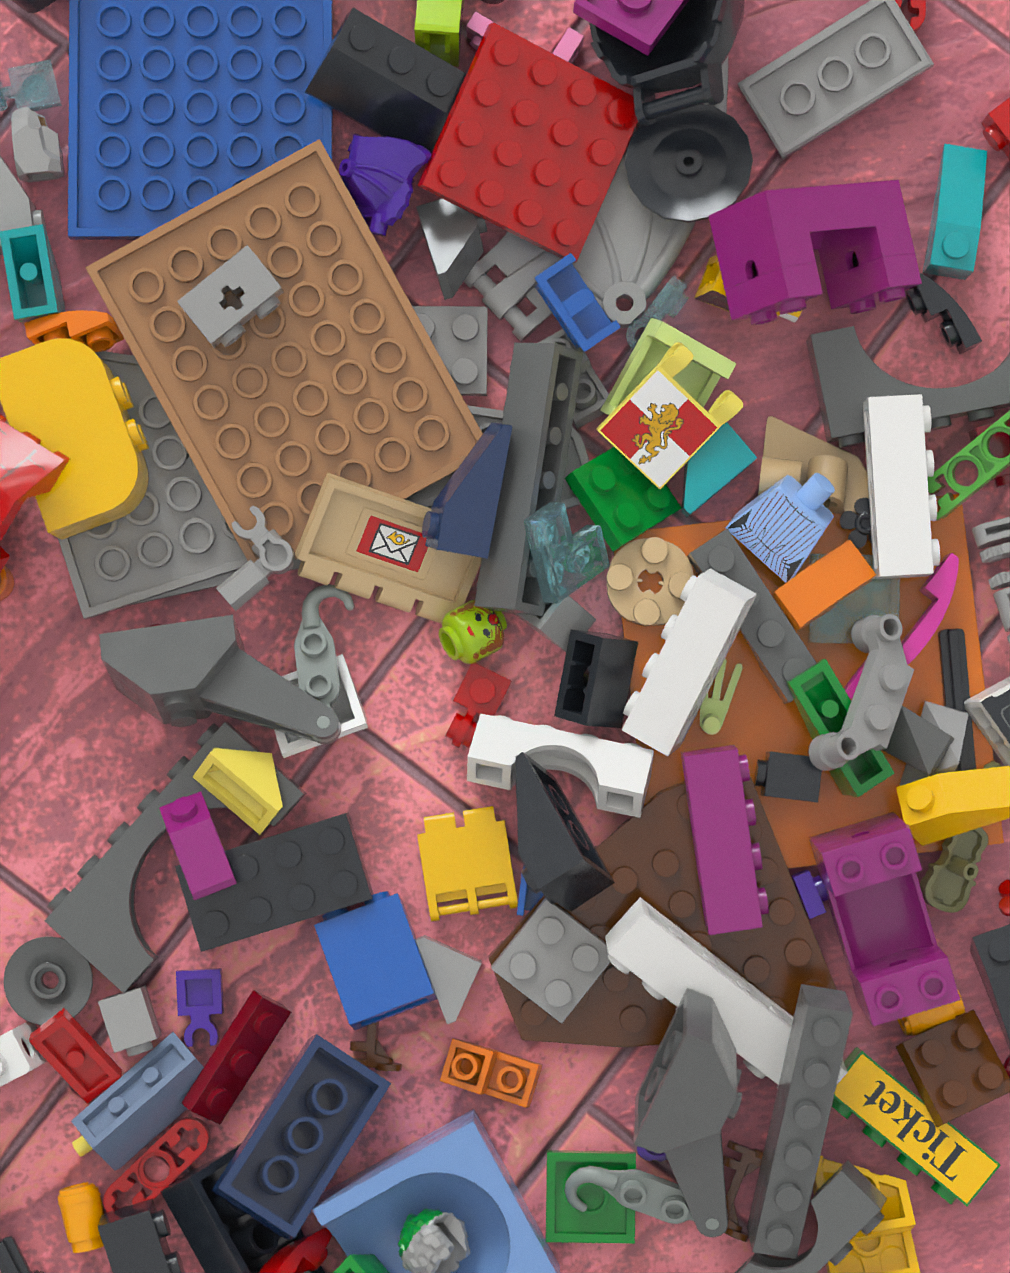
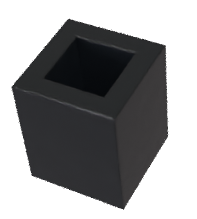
[755,751,822,802]

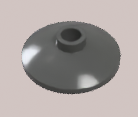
[4,936,93,1025]

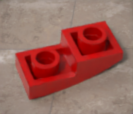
[258,1227,332,1273]

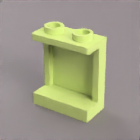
[600,318,737,415]

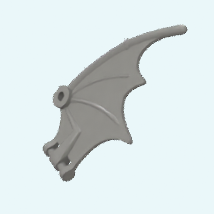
[464,54,729,342]

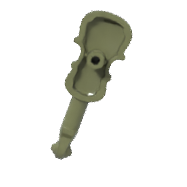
[920,761,1002,913]

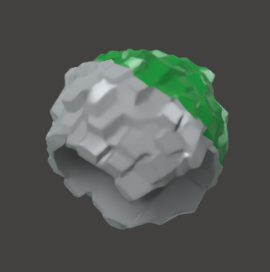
[398,1208,470,1273]

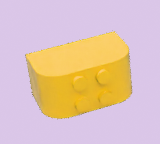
[0,338,149,540]

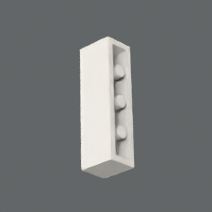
[863,394,940,580]
[622,568,757,756]

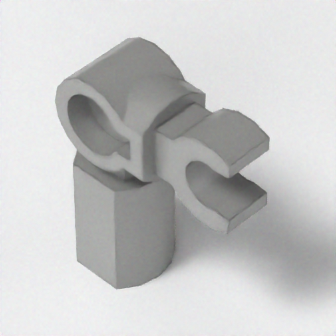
[216,506,295,611]

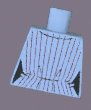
[725,473,835,583]

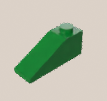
[787,659,895,797]

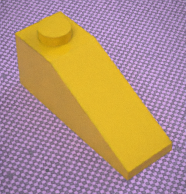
[896,766,1010,846]

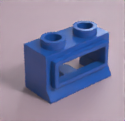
[534,253,621,352]

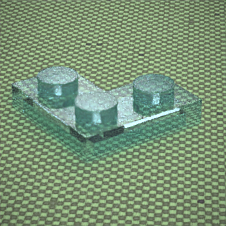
[524,502,610,604]

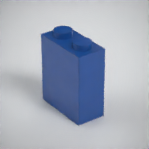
[314,891,437,1030]

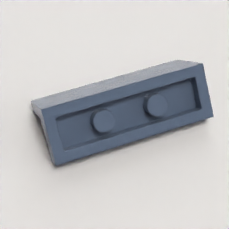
[71,1032,204,1171]

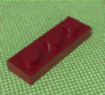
[182,990,292,1125]

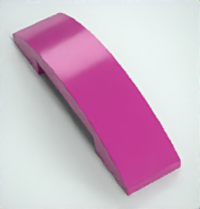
[844,553,959,699]

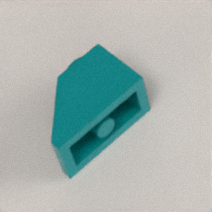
[0,224,66,324]
[681,422,757,518]

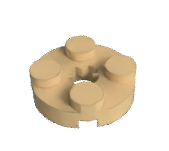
[606,537,694,626]

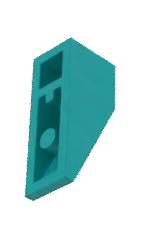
[923,144,988,280]

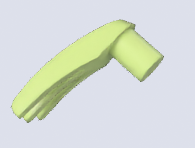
[700,659,743,735]

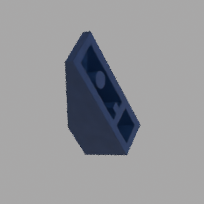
[422,422,513,559]

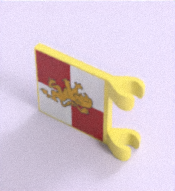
[596,342,743,489]

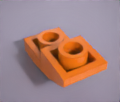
[24,310,125,352]
[772,540,877,630]
[440,1038,542,1108]

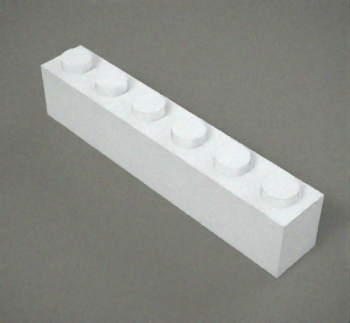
[605,898,848,1089]

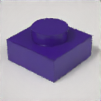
[791,869,828,919]

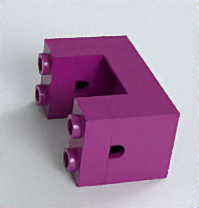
[708,180,922,325]
[809,812,960,1026]

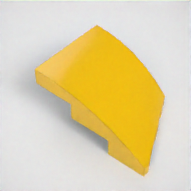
[813,1155,920,1273]

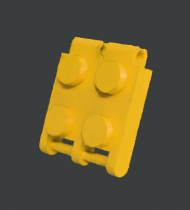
[417,806,518,922]

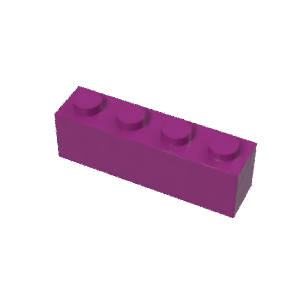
[681,745,769,935]

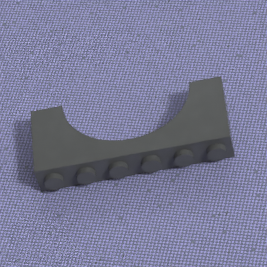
[806,326,1010,448]
[45,722,307,993]

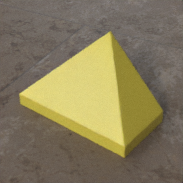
[193,748,283,835]

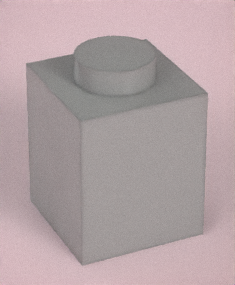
[98,985,162,1057]

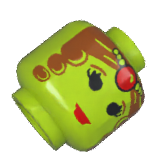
[439,600,507,664]

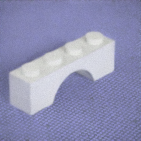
[467,713,654,818]

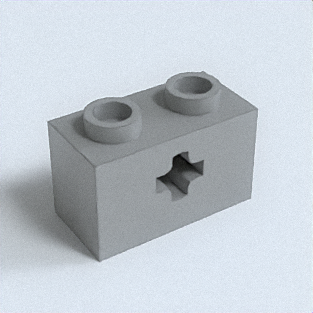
[177,245,284,348]

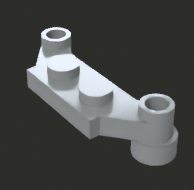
[809,614,914,771]

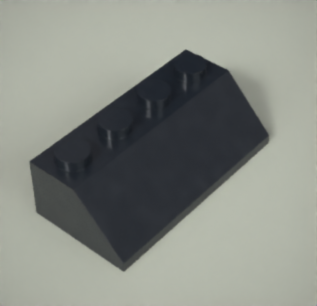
[305,8,466,163]
[160,1143,325,1273]

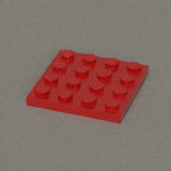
[417,22,638,263]

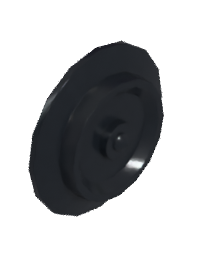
[625,104,753,223]

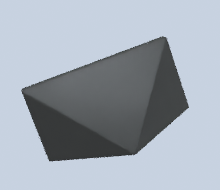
[882,706,954,776]

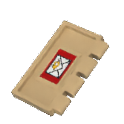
[295,473,482,624]

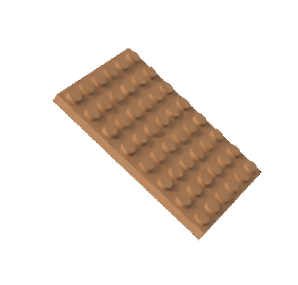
[85,139,483,563]

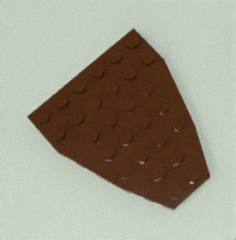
[488,776,837,1047]

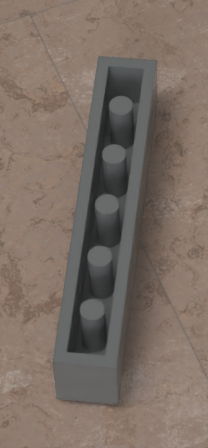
[474,342,583,616]
[747,984,853,1259]

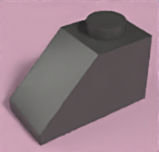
[416,199,488,300]

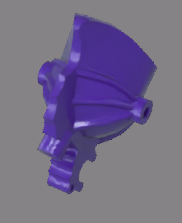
[339,134,431,236]

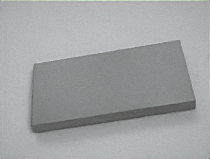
[738,0,934,160]

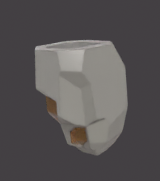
[11,107,64,182]

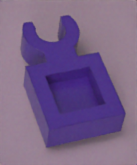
[176,968,224,1047]

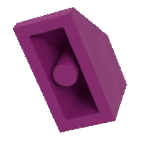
[159,791,237,900]

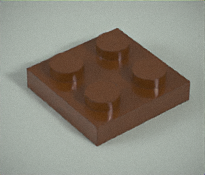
[896,1009,1010,1127]

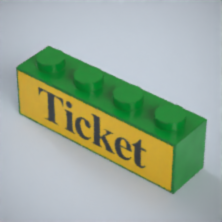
[832,1047,1001,1206]

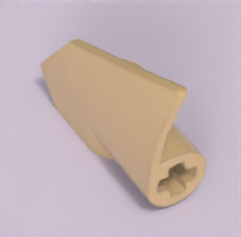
[758,416,869,514]

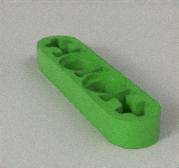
[928,411,1010,521]

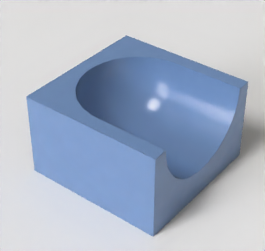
[313,1109,560,1273]

